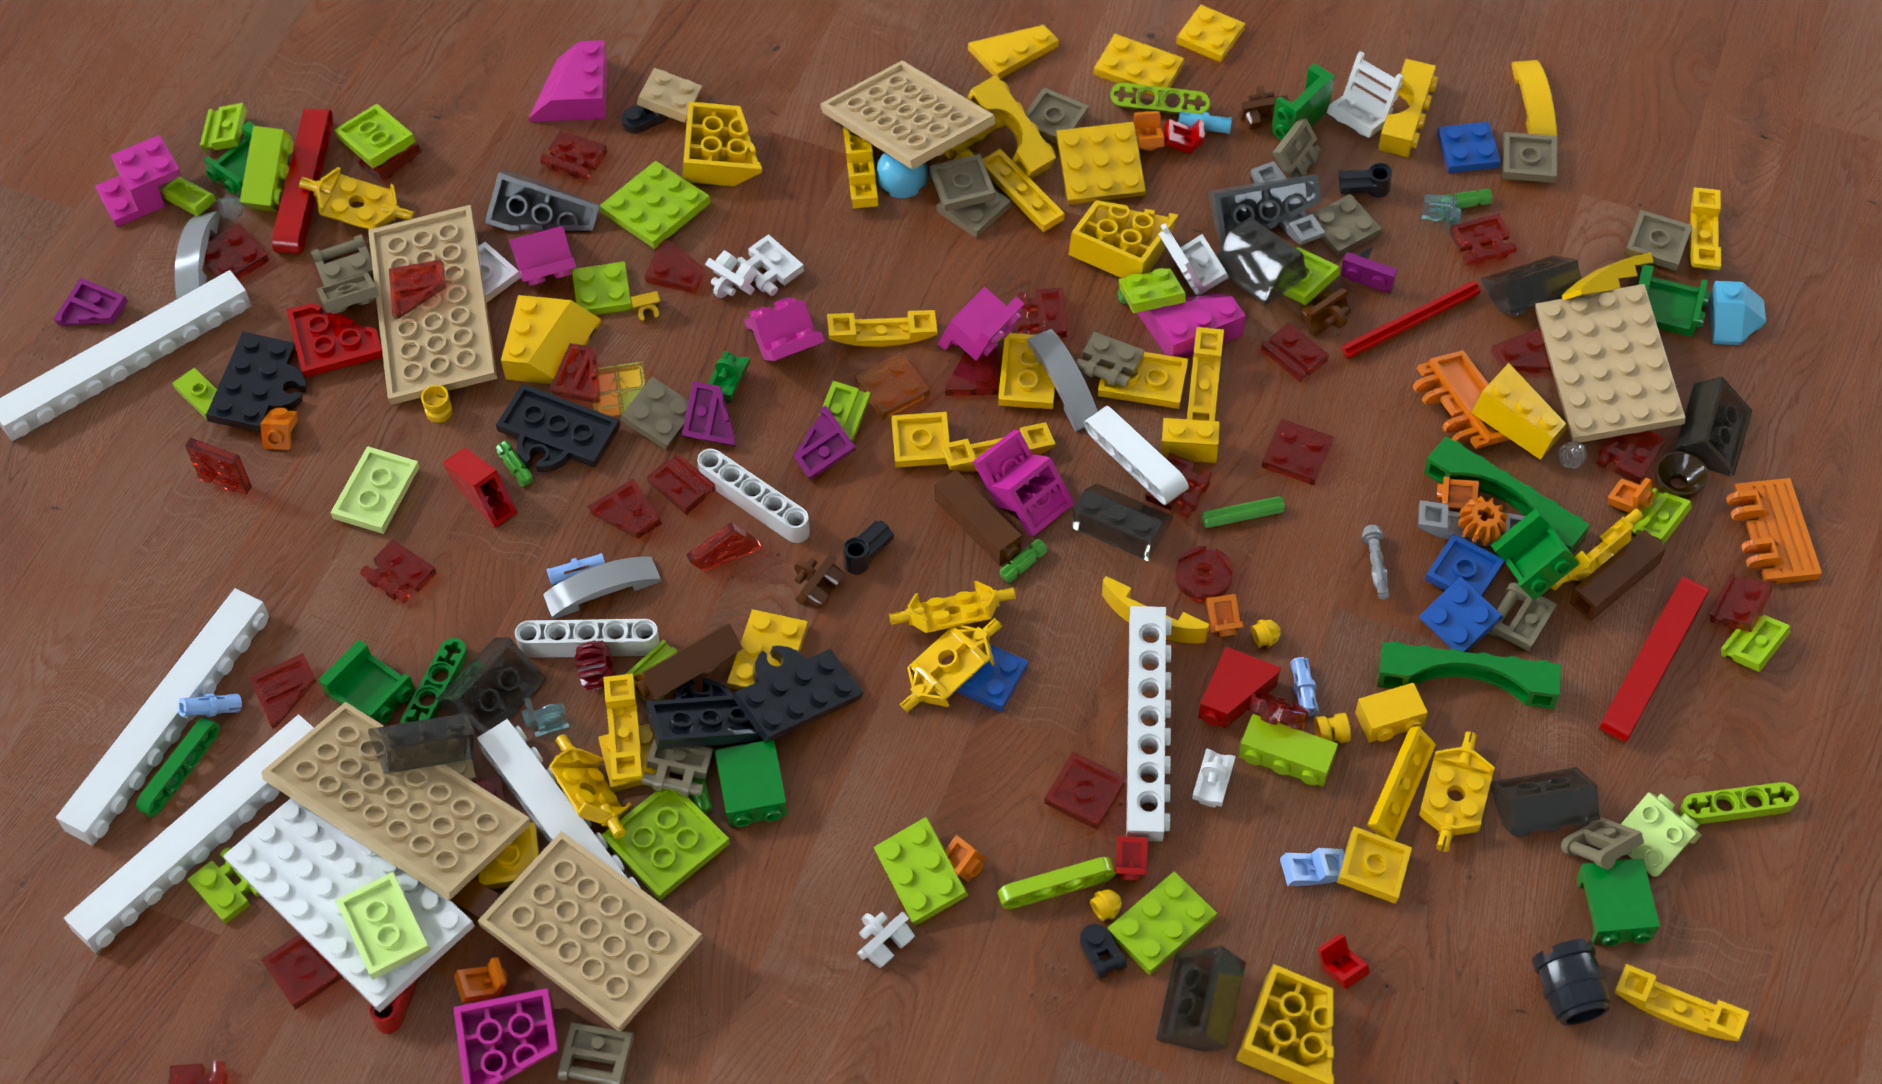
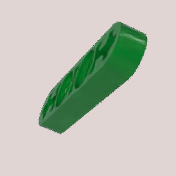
[400,638,468,740]
[136,717,220,818]

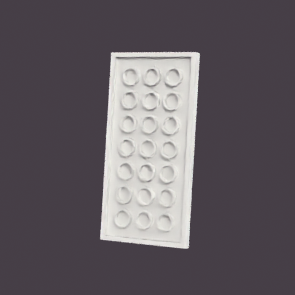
[223,798,475,1012]

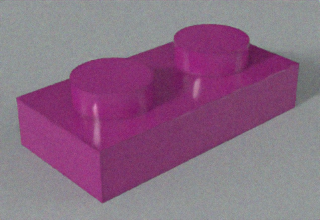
[1340,252,1398,293]

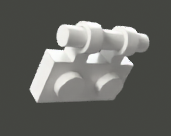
[736,234,804,296]

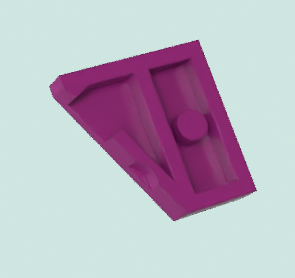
[53,277,128,326]
[682,381,736,446]
[794,405,856,481]

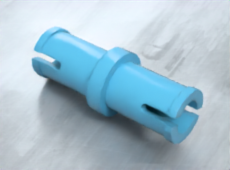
[1179,111,1232,134]

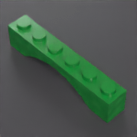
[1424,436,1590,554]
[1377,641,1561,709]

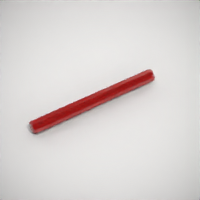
[1341,281,1481,358]

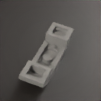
[1251,161,1325,245]
[175,211,221,299]
[1027,329,1098,432]
[1418,500,1526,546]
[543,557,661,620]

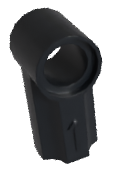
[1339,163,1392,198]
[843,520,894,574]

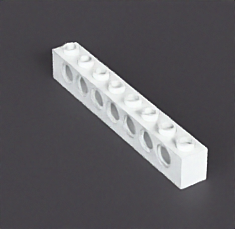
[1126,606,1171,841]

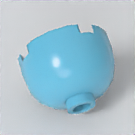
[876,152,928,198]

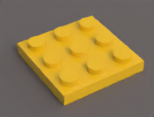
[1056,122,1146,205]

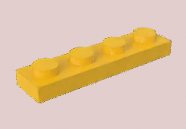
[982,149,1065,232]
[1368,726,1436,841]

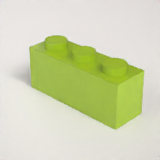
[240,126,293,212]
[1239,714,1338,787]

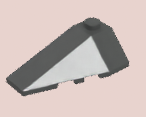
[485,169,600,231]
[1208,174,1321,246]

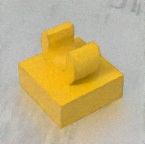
[631,291,660,322]

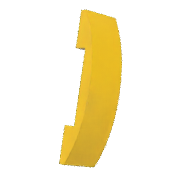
[1511,60,1557,136]
[1689,187,1721,270]
[827,310,937,347]
[1187,327,1224,421]
[941,422,1055,472]
[1102,576,1209,644]
[603,673,643,783]
[1615,964,1749,1041]

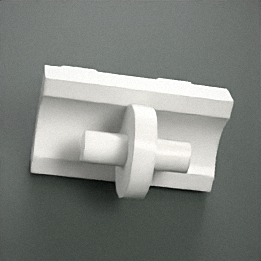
[705,250,757,298]
[1192,749,1236,808]
[857,912,914,968]

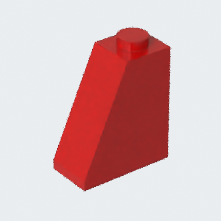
[442,447,518,528]
[1198,647,1281,728]

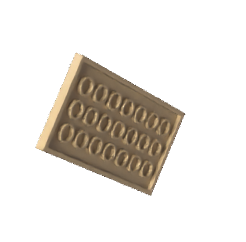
[368,205,497,405]
[262,702,530,900]

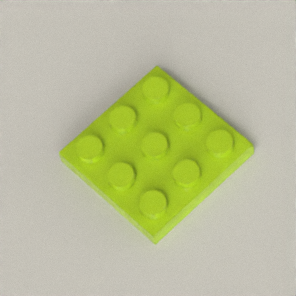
[600,161,711,249]
[602,789,730,901]

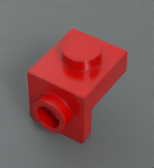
[1164,119,1206,154]
[1116,836,1148,880]
[1317,933,1370,990]

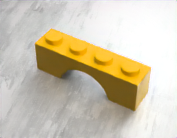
[1378,59,1438,158]
[967,75,1056,179]

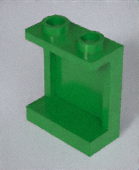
[1272,63,1335,140]
[203,121,290,197]
[1637,264,1710,337]
[1491,508,1580,600]
[318,639,415,725]
[715,740,788,827]
[1577,858,1660,947]

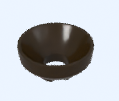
[1655,451,1708,499]

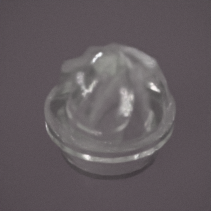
[218,194,245,221]
[1558,441,1588,469]

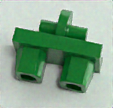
[708,351,750,404]

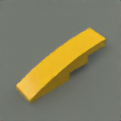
[843,126,878,209]
[1562,252,1654,301]

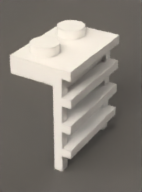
[1327,51,1403,138]
[1159,223,1229,296]

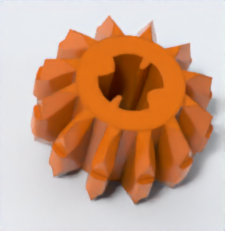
[1458,496,1508,546]

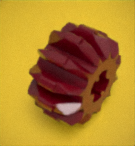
[575,640,615,691]

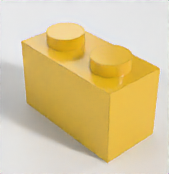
[1161,418,1219,463]
[1355,683,1428,743]

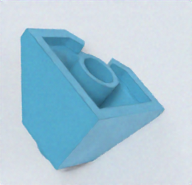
[1708,281,1766,345]

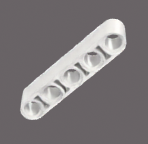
[1084,406,1189,505]
[697,449,810,543]
[515,619,660,658]

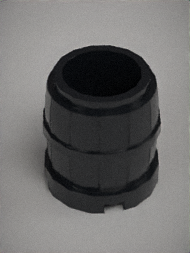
[1531,939,1611,1026]

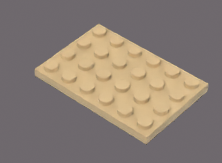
[821,61,996,169]
[1535,284,1685,444]
[478,831,703,1032]

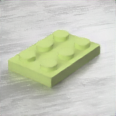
[330,446,420,534]
[336,872,431,980]

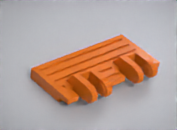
[1412,350,1510,449]
[1726,478,1822,584]

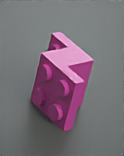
[95,135,182,227]
[509,226,576,285]
[938,287,1024,361]
[744,297,825,361]
[973,430,1075,536]

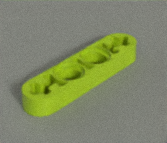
[1110,83,1210,115]
[1680,782,1799,825]
[998,857,1116,909]

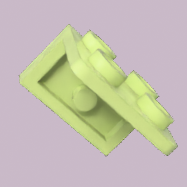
[1621,792,1702,877]

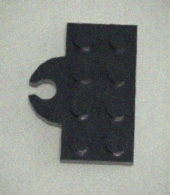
[206,331,306,433]
[496,384,621,472]
[733,645,863,743]
[645,678,764,749]

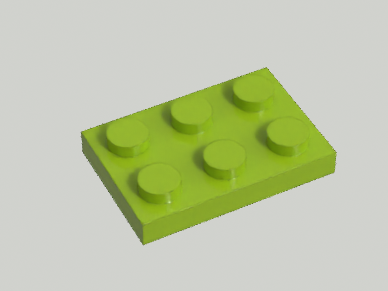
[334,104,416,168]
[874,817,969,926]
[1107,872,1217,976]

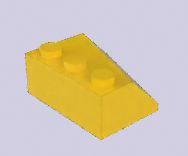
[683,102,762,187]
[1068,200,1178,278]
[501,295,602,385]
[1471,363,1568,460]
[1236,964,1334,1084]

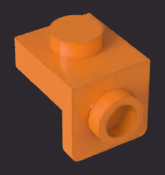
[1134,111,1164,151]
[261,408,298,450]
[1437,477,1479,510]
[1607,478,1654,513]
[1206,594,1244,637]
[945,835,987,882]
[454,957,507,1003]

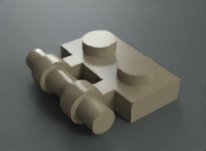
[1273,118,1321,178]
[1076,332,1144,387]
[642,739,713,797]

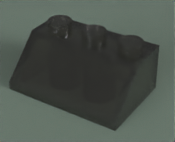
[1217,218,1307,305]
[1481,255,1581,317]
[1675,376,1753,476]
[1072,483,1173,561]
[436,637,547,736]
[368,713,475,774]
[1490,767,1600,836]
[1156,946,1246,1052]

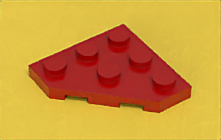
[286,303,383,378]

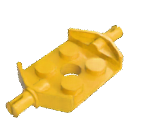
[299,167,414,230]
[1550,509,1643,590]
[889,581,1016,633]
[899,618,1002,713]
[1419,731,1495,852]
[549,734,631,839]

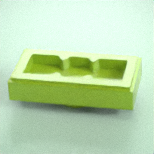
[160,177,216,217]
[172,368,217,420]

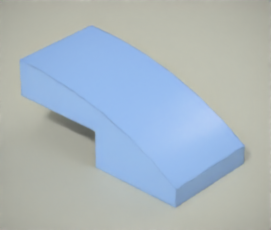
[1280,848,1345,886]

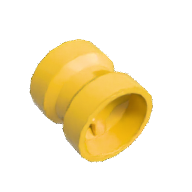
[421,385,453,423]
[1314,713,1351,743]

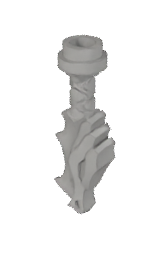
[1362,525,1389,599]

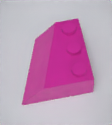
[529,40,608,122]
[1138,293,1245,358]
[453,988,558,1084]

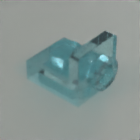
[1421,194,1461,233]
[522,698,570,737]

